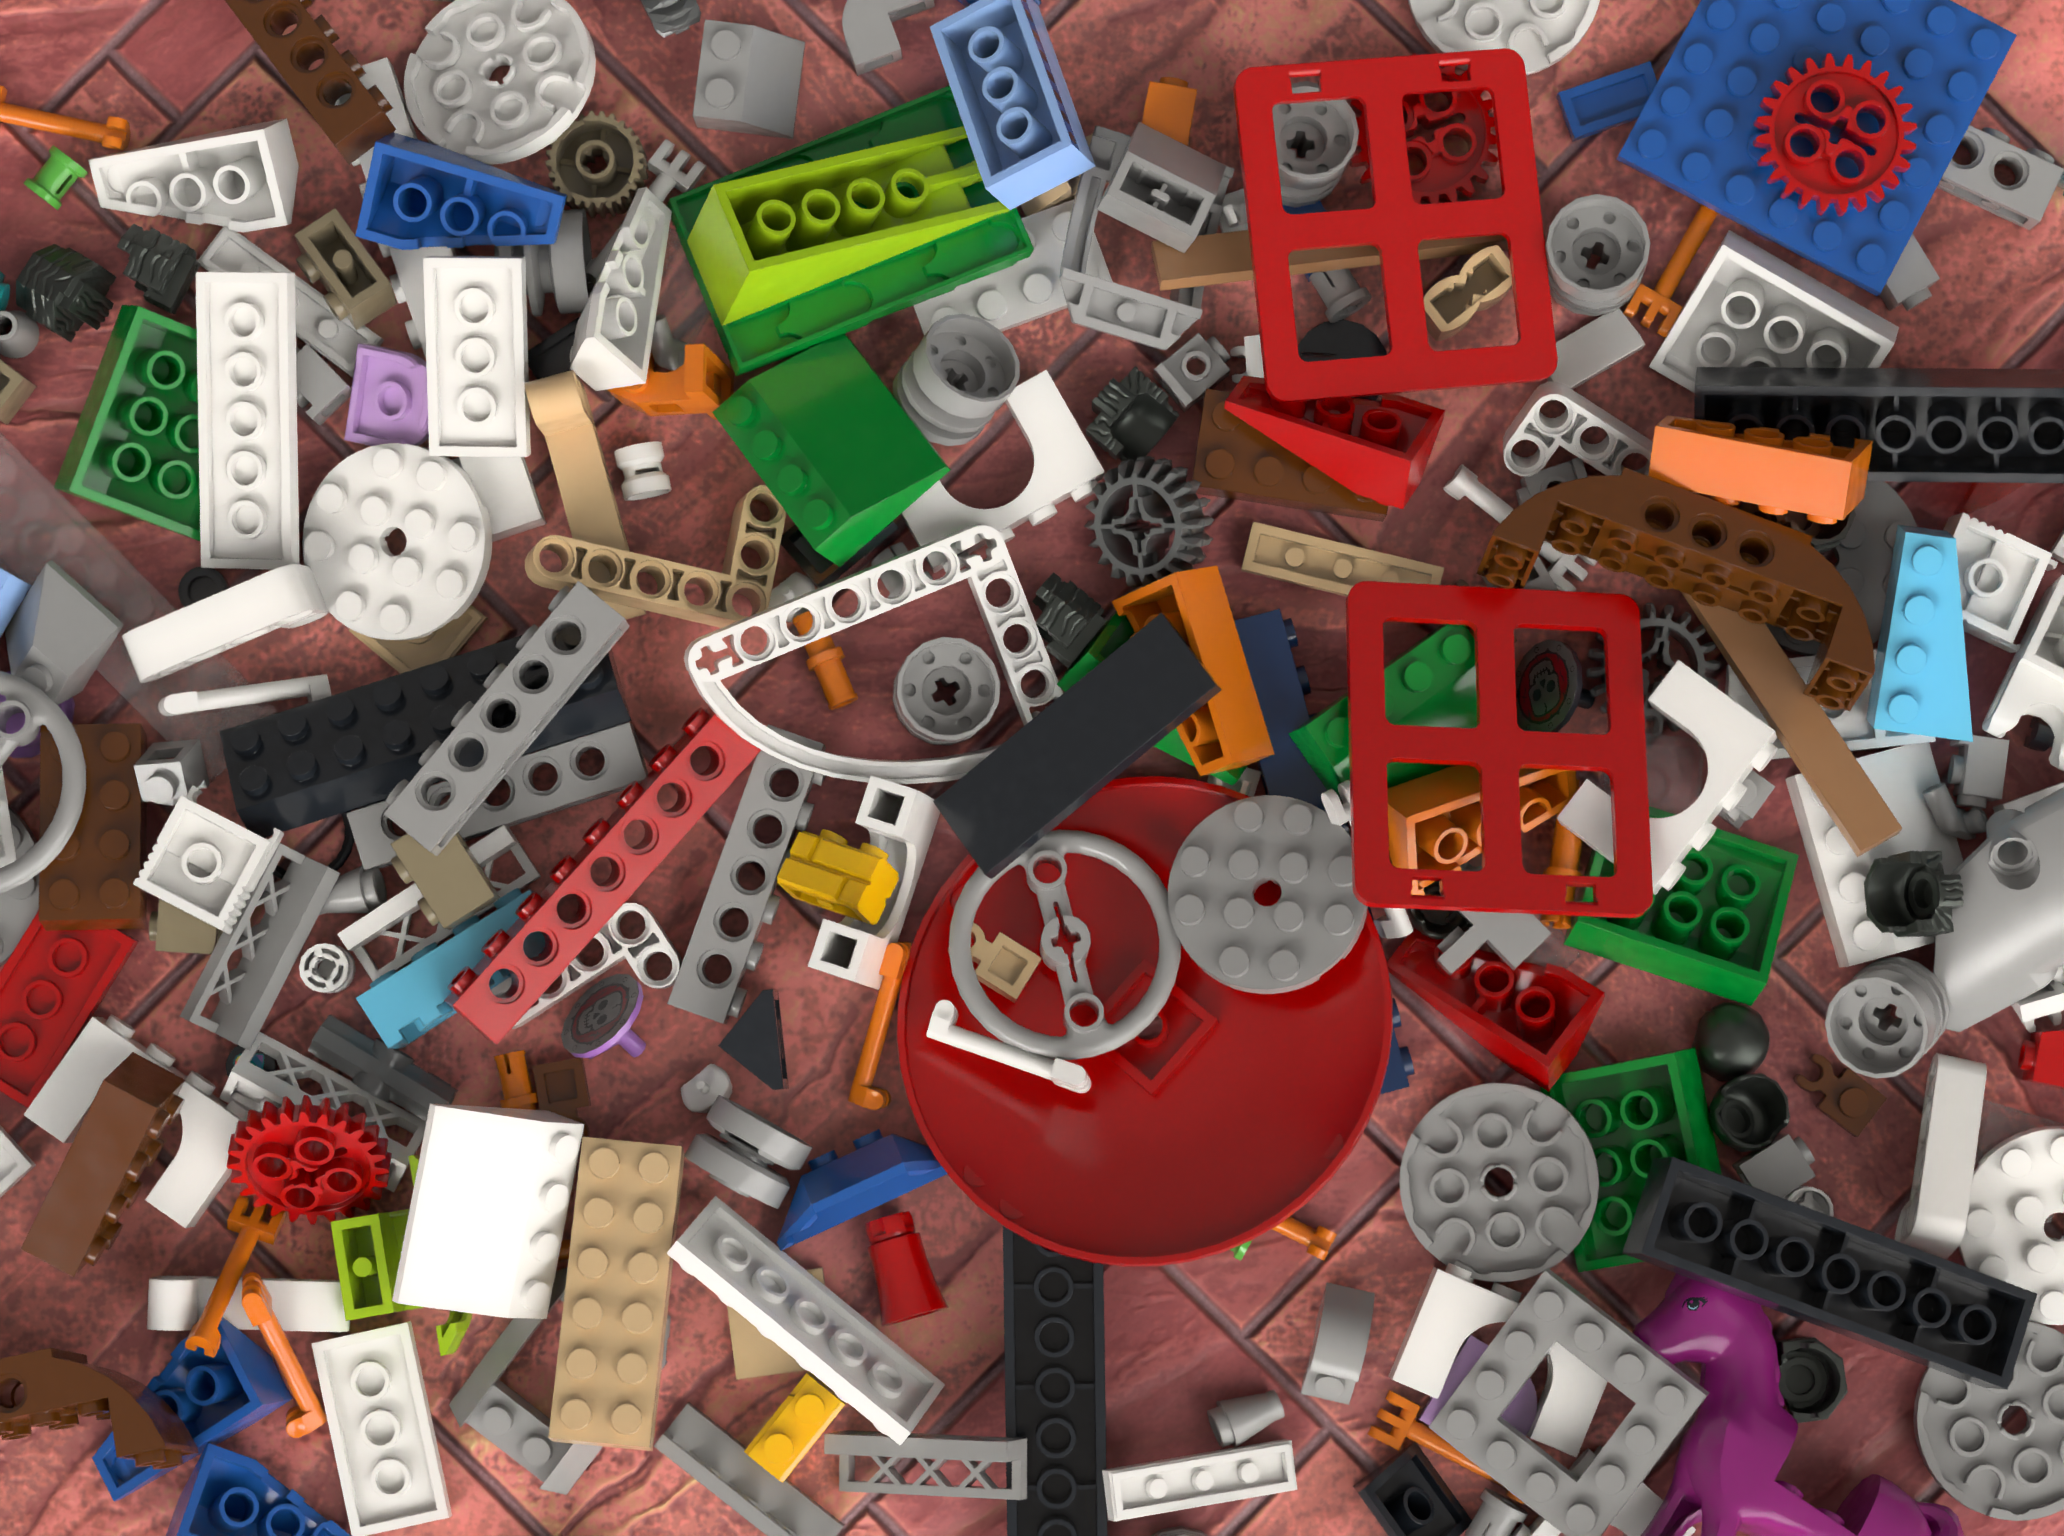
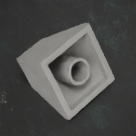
[5,560,124,705]

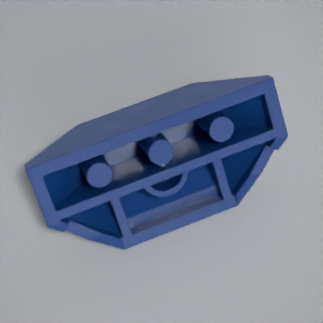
[777,1129,947,1251]

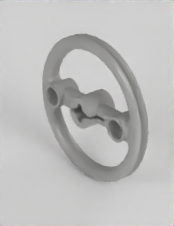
[0,671,86,893]
[949,830,1181,1060]

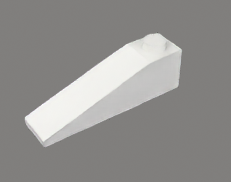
[88,118,299,233]
[570,187,672,391]

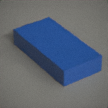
[1556,61,1657,142]

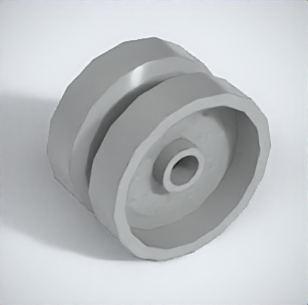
[684,1095,813,1209]

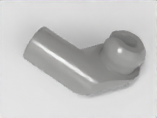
[651,314,689,371]
[1922,783,1988,840]

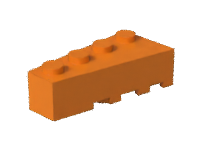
[1648,415,1873,524]
[1112,565,1274,776]
[1387,765,1577,895]

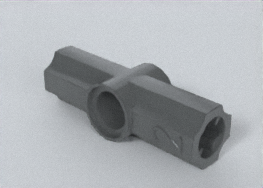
[308,1015,458,1121]

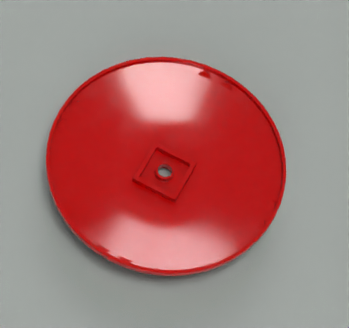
[897,776,1393,1267]

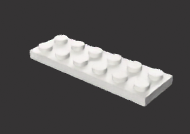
[196,272,300,570]
[667,1196,945,1445]

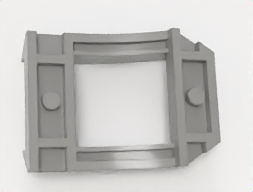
[1059,126,1235,350]
[449,1267,671,1495]

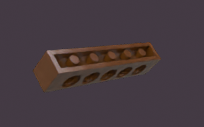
[225,0,397,165]

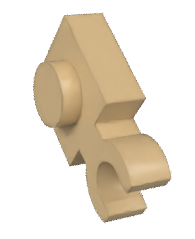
[948,923,1042,1003]

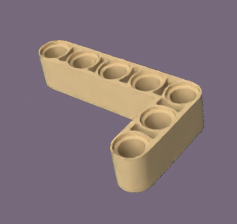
[524,370,646,620]
[525,485,786,628]

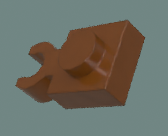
[1793,1054,1887,1137]
[532,1058,591,1143]

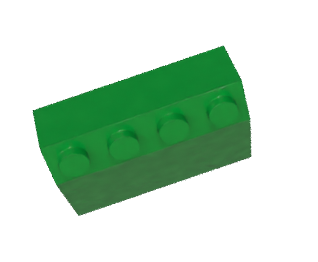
[54,305,200,541]
[712,333,951,567]
[1289,624,1477,804]
[1563,795,1799,1006]
[1540,1047,1722,1273]

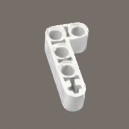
[1503,382,1698,494]
[122,564,329,683]
[491,903,682,1029]
[1895,1053,1987,1259]
[147,1276,350,1332]

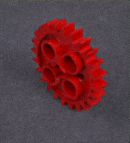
[1350,53,1498,204]
[1753,53,1917,216]
[227,1095,392,1225]

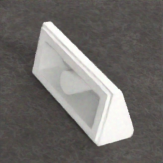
[1546,309,1646,390]

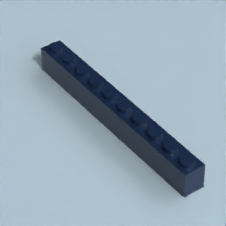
[1234,609,1415,1094]

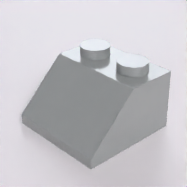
[693,19,805,139]

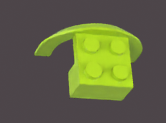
[330,1155,473,1356]

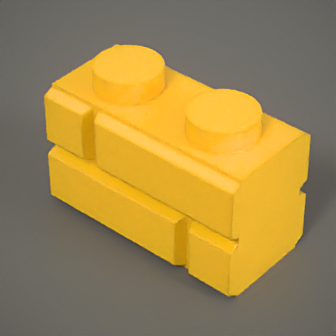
[777,829,899,925]
[744,1371,846,1483]

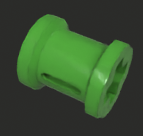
[23,145,88,210]

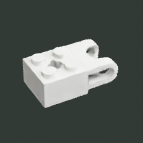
[1982,574,2064,772]

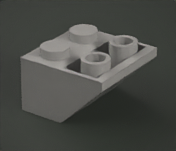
[1097,122,1226,253]

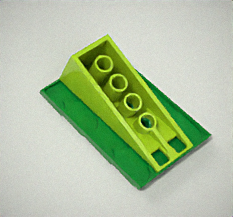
[666,85,1034,376]

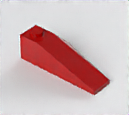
[1224,376,1445,509]
[1387,928,1605,1092]

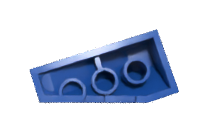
[166,1443,351,1536]

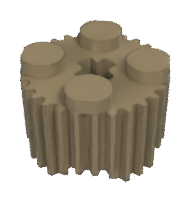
[545,111,649,219]

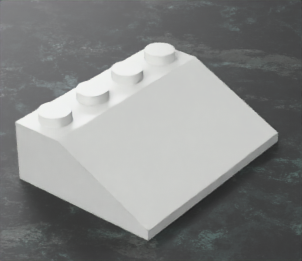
[1649,230,1899,393]
[1785,743,1963,968]
[392,1103,584,1319]

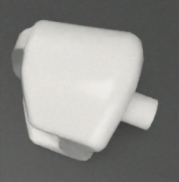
[768,572,815,622]
[681,1064,733,1113]

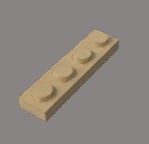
[1241,522,1444,597]

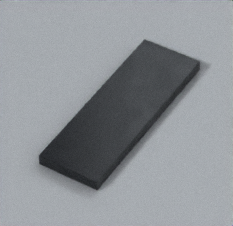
[933,613,1222,879]

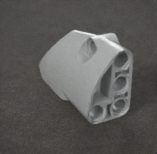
[1933,787,2064,1032]

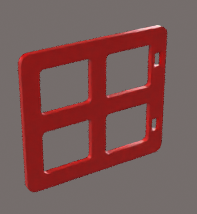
[1233,48,1558,403]
[1346,581,1653,918]

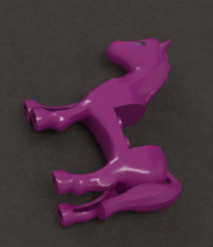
[1632,1273,1964,1536]

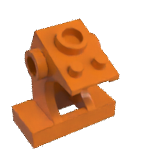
[607,343,734,420]

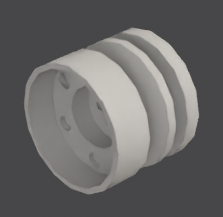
[1272,81,1359,208]
[1545,194,1651,316]
[494,209,594,317]
[893,314,1020,446]
[892,637,1000,746]
[1825,957,1949,1079]

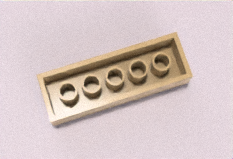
[548,1137,685,1451]

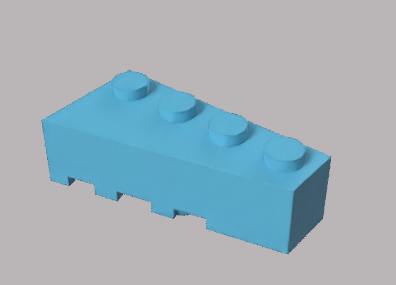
[1866,525,1973,742]
[356,888,545,1049]

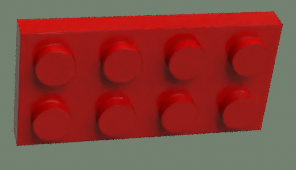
[0,910,139,1108]

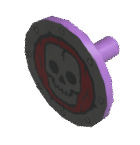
[561,974,646,1059]

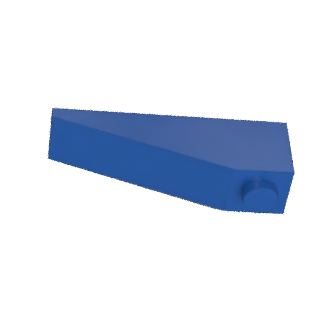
[355,132,567,250]
[92,1317,293,1501]

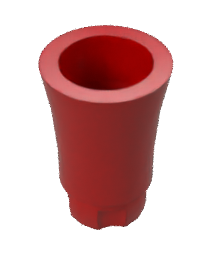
[865,1211,948,1326]

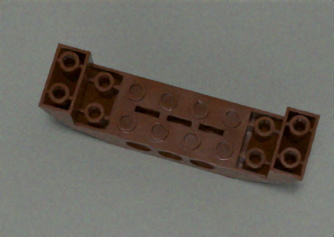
[1476,467,1875,711]
[0,1348,199,1469]

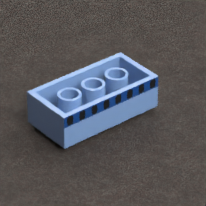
[930,0,1095,210]

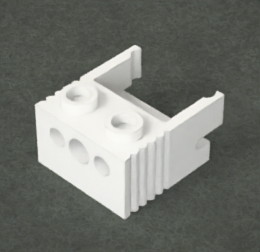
[1943,512,2058,653]
[133,785,284,935]

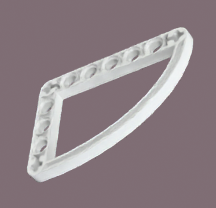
[684,524,1063,784]

